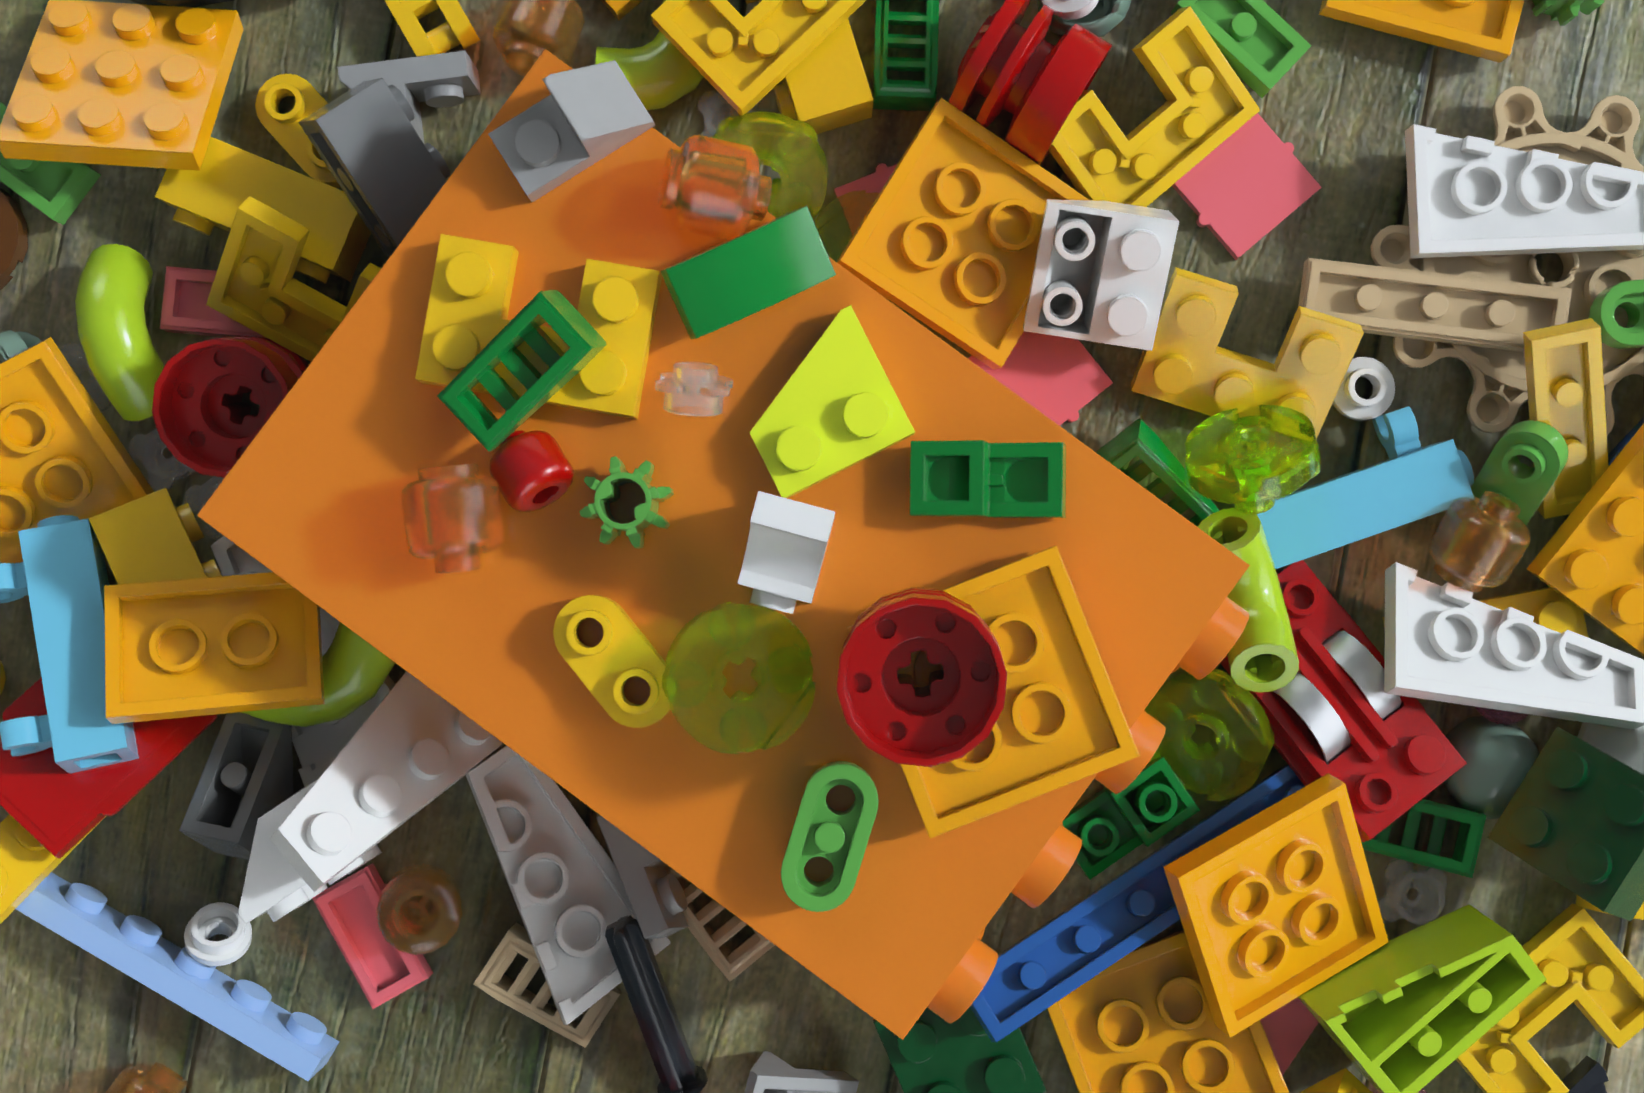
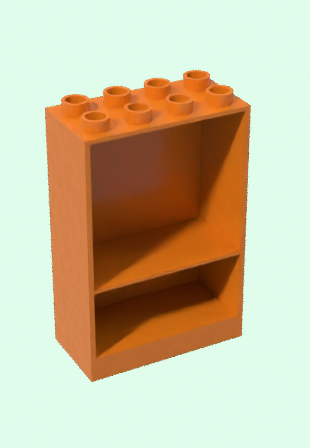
[197,49,1250,1040]

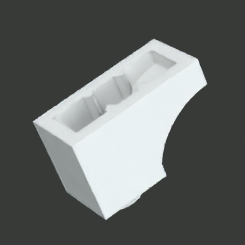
[737,491,835,614]

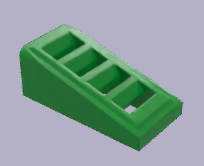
[873,0,939,111]
[437,290,607,451]
[1096,418,1220,527]
[1361,799,1487,878]

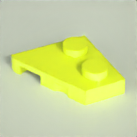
[749,305,915,498]

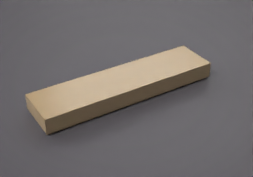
[1298,258,1572,352]

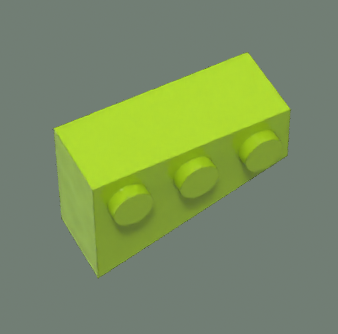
[1298,904,1547,1093]

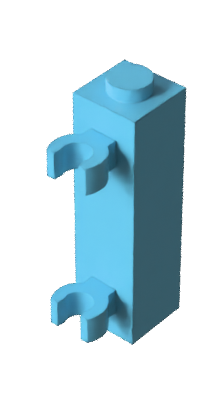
[1230,406,1475,569]
[0,515,139,774]

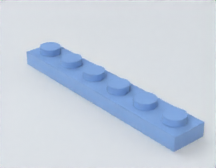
[16,872,339,1081]

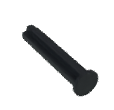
[605,915,708,1093]

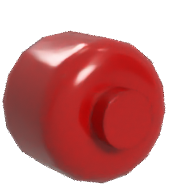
[489,430,574,512]

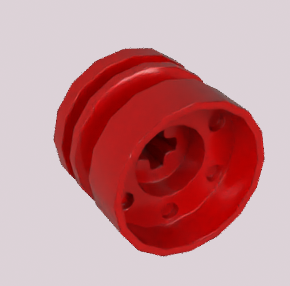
[949,0,1112,165]
[152,336,309,478]
[836,587,1007,767]

